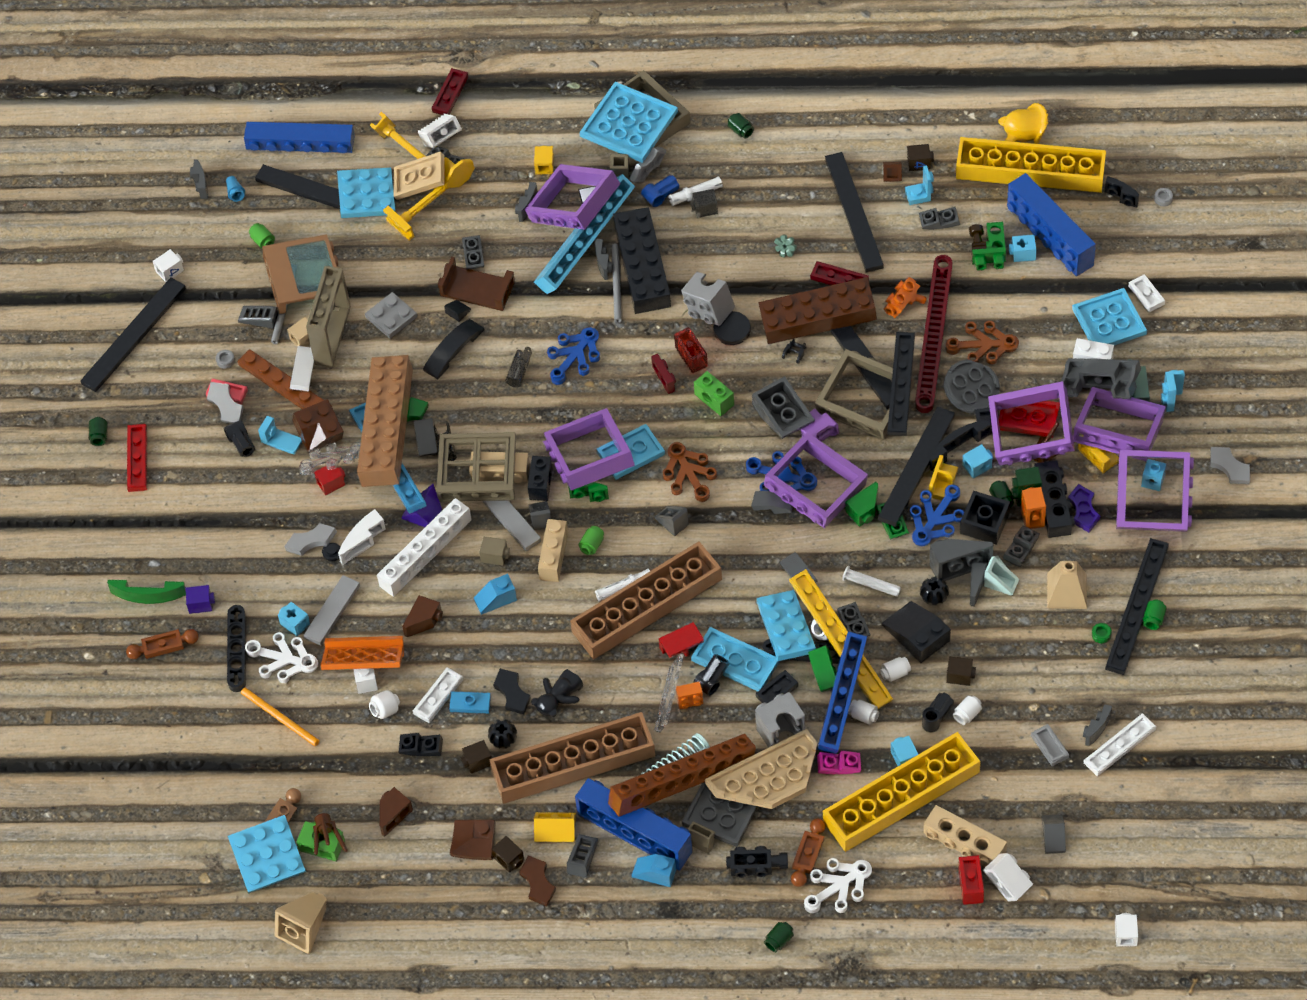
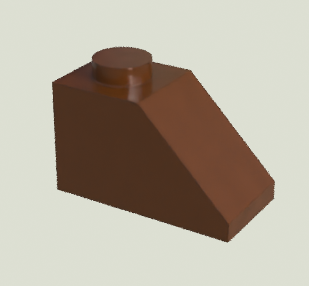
[402,595,443,637]
[379,787,413,837]

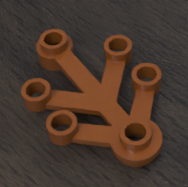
[945,321,1019,365]
[663,442,717,502]

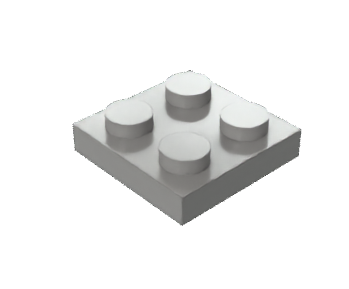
[365,292,417,339]

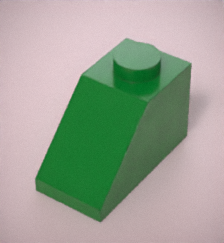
[845,482,878,527]

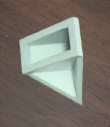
[984,555,1019,595]

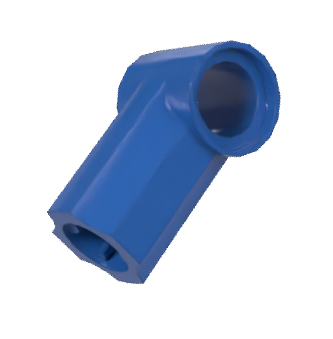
[641,175,679,207]

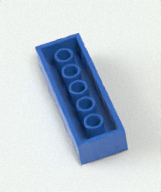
[1007,173,1096,277]
[575,778,693,871]

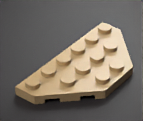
[705,729,818,809]

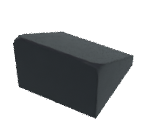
[444,300,471,322]

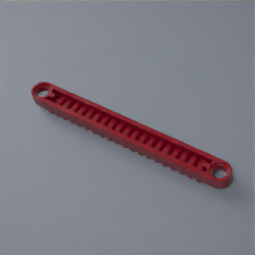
[915,255,953,413]

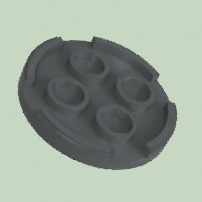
[944,360,1000,414]

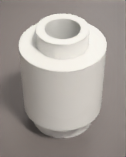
[880,657,911,682]
[953,696,982,725]
[848,699,879,725]

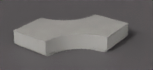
[629,147,666,183]
[207,382,244,423]
[1210,447,1250,484]
[284,523,337,556]

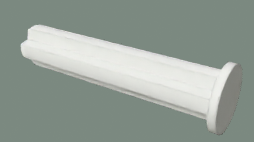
[842,566,901,596]

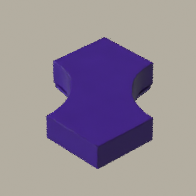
[1068,484,1100,533]

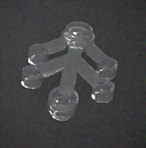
[299,442,361,475]

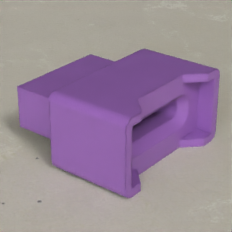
[800,409,839,442]

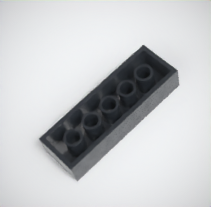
[613,207,671,314]

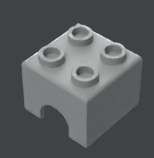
[681,272,735,326]
[755,692,805,748]

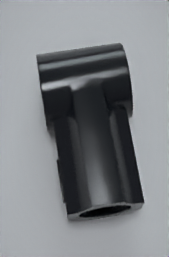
[223,420,255,457]
[693,654,729,696]
[922,692,954,732]

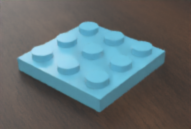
[337,167,395,218]
[1072,288,1147,346]
[228,815,306,893]

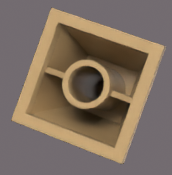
[1047,561,1087,609]
[275,892,327,954]

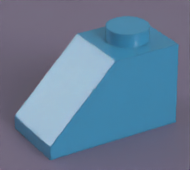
[474,574,517,615]
[632,854,677,887]

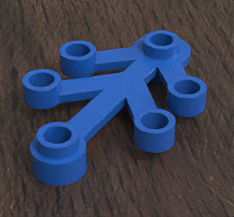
[547,327,600,385]
[746,451,817,491]
[910,484,964,547]

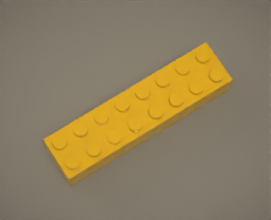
[956,137,1106,193]
[823,732,980,852]

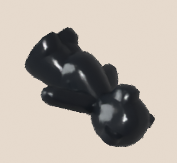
[531,669,583,717]

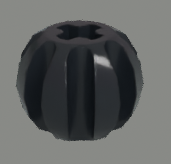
[920,576,949,605]
[488,719,517,749]

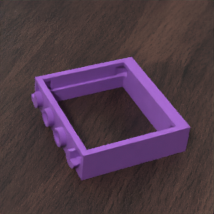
[524,164,620,230]
[988,381,1075,465]
[1073,387,1166,462]
[543,408,635,490]
[763,432,868,528]
[1116,450,1194,532]

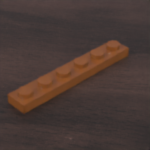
[237,349,332,409]

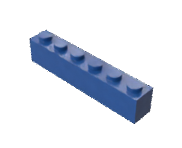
[244,122,355,153]
[817,632,867,754]

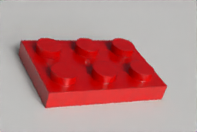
[998,401,1061,438]

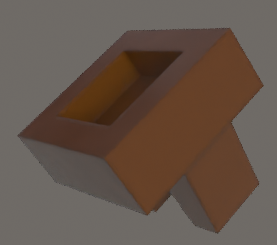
[883,162,902,182]

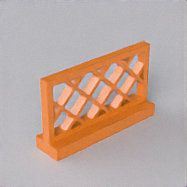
[321,636,405,670]

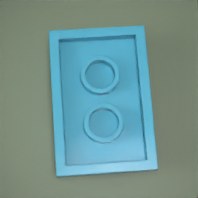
[597,424,665,480]

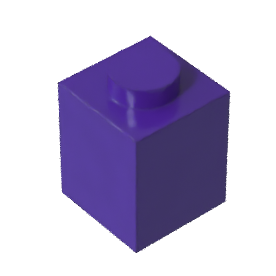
[186,585,215,614]

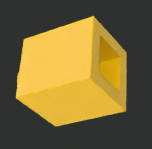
[534,146,554,175]

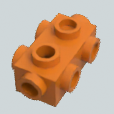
[884,277,927,318]

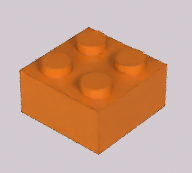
[676,682,703,709]

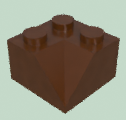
[292,399,344,453]

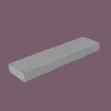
[482,500,541,551]
[304,575,360,646]

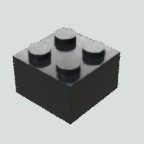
[960,490,1010,545]

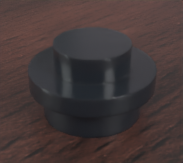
[322,543,341,561]

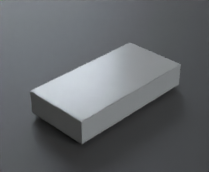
[1031,724,1069,766]

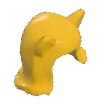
[998,103,1048,144]

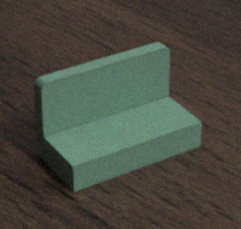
[1128,359,1150,402]

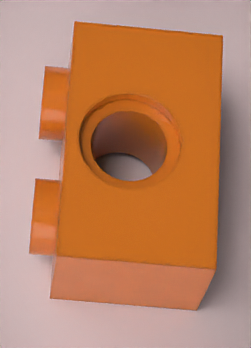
[1021,487,1046,529]

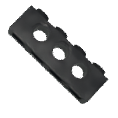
[1034,460,1075,538]

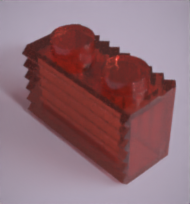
[674,327,708,373]

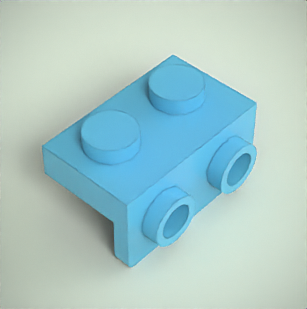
[1161,370,1185,412]

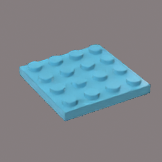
[579,82,678,163]

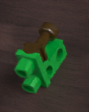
[969,222,1006,271]

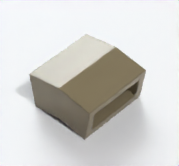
[687,821,715,854]

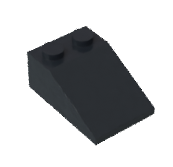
[882,601,951,663]

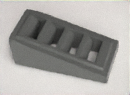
[238,306,278,329]
[970,563,988,607]
[567,834,598,877]

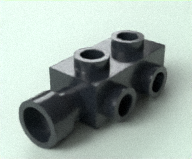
[726,846,788,878]

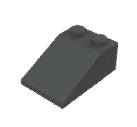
[752,376,815,439]
[930,539,994,581]

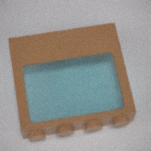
[263,234,338,314]

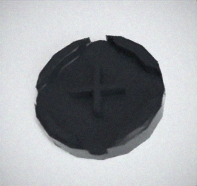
[713,311,751,345]

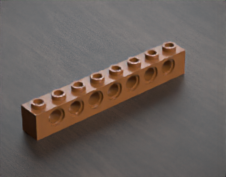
[608,733,756,817]

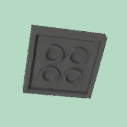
[682,782,758,847]

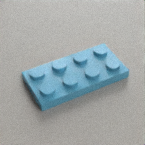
[757,590,816,661]
[691,627,779,691]

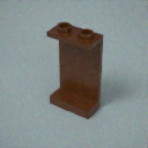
[438,257,515,311]

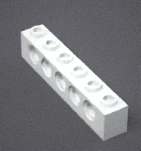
[377,498,471,597]

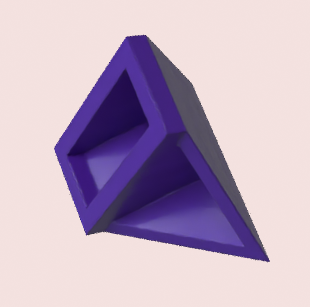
[401,484,442,527]

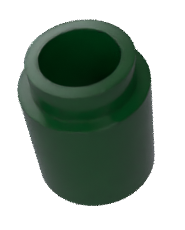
[728,113,754,139]
[88,417,108,446]
[989,481,1014,508]
[764,922,794,953]

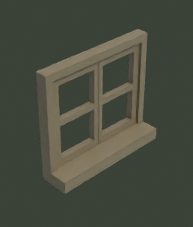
[436,432,516,502]

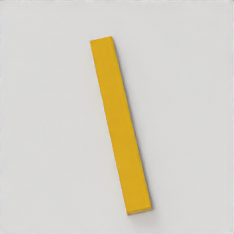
[789,569,893,709]

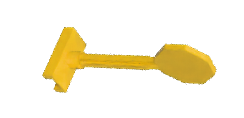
[370,112,455,189]
[383,159,475,241]

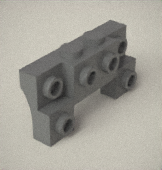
[1060,358,1141,399]

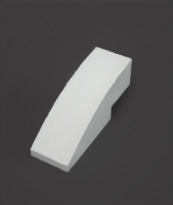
[338,509,386,565]

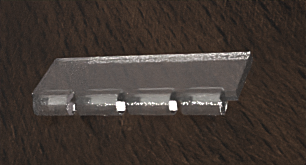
[654,654,684,733]

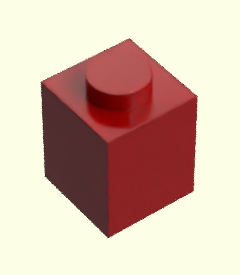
[314,462,346,496]

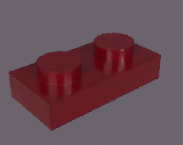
[651,353,676,394]

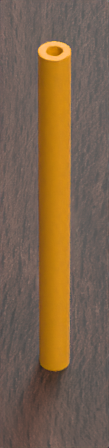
[241,687,319,746]

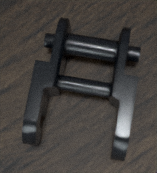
[782,339,807,364]

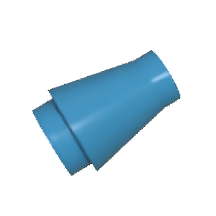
[226,176,245,202]

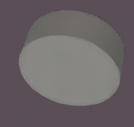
[1154,188,1173,206]
[216,350,235,369]

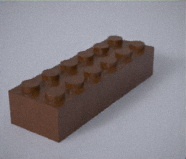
[758,277,877,344]

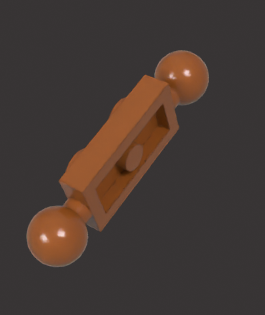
[126,629,199,659]
[791,818,826,887]

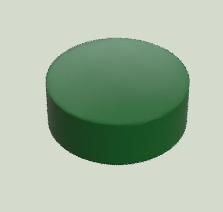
[1092,623,1112,644]

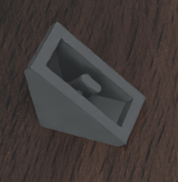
[528,501,551,530]
[654,506,689,536]
[1041,814,1066,854]

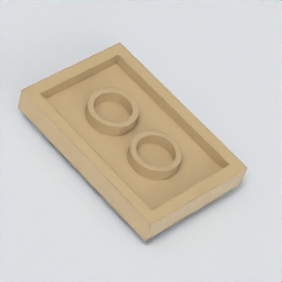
[394,152,444,200]

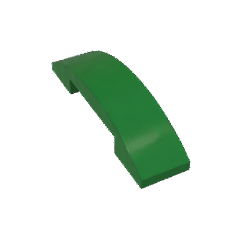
[107,580,186,604]

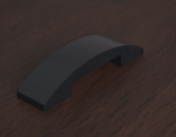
[423,319,485,380]
[930,420,993,471]

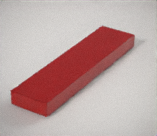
[127,424,147,492]

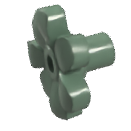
[774,234,797,258]

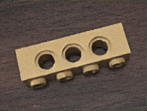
[923,805,1007,867]

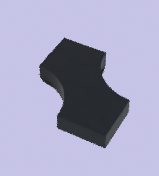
[493,668,531,715]

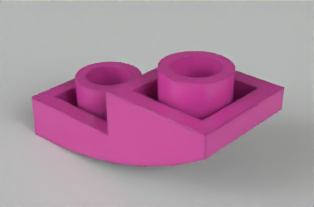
[817,751,861,774]

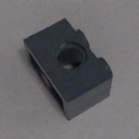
[528,456,553,501]

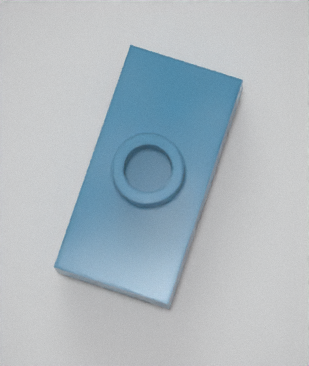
[449,691,491,714]

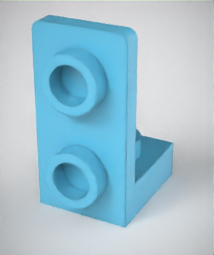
[905,165,934,205]
[258,416,302,454]

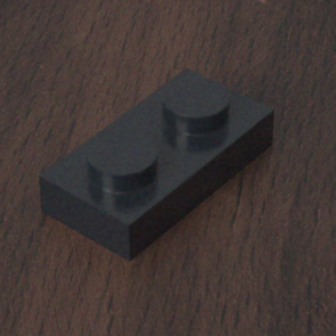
[756,670,798,703]

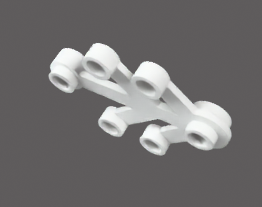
[245,632,318,683]
[804,858,872,913]

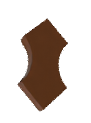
[519,855,556,906]

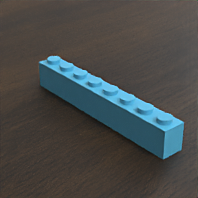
[534,174,635,294]

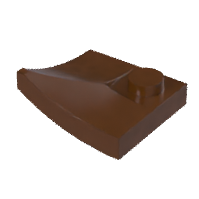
[450,820,496,860]

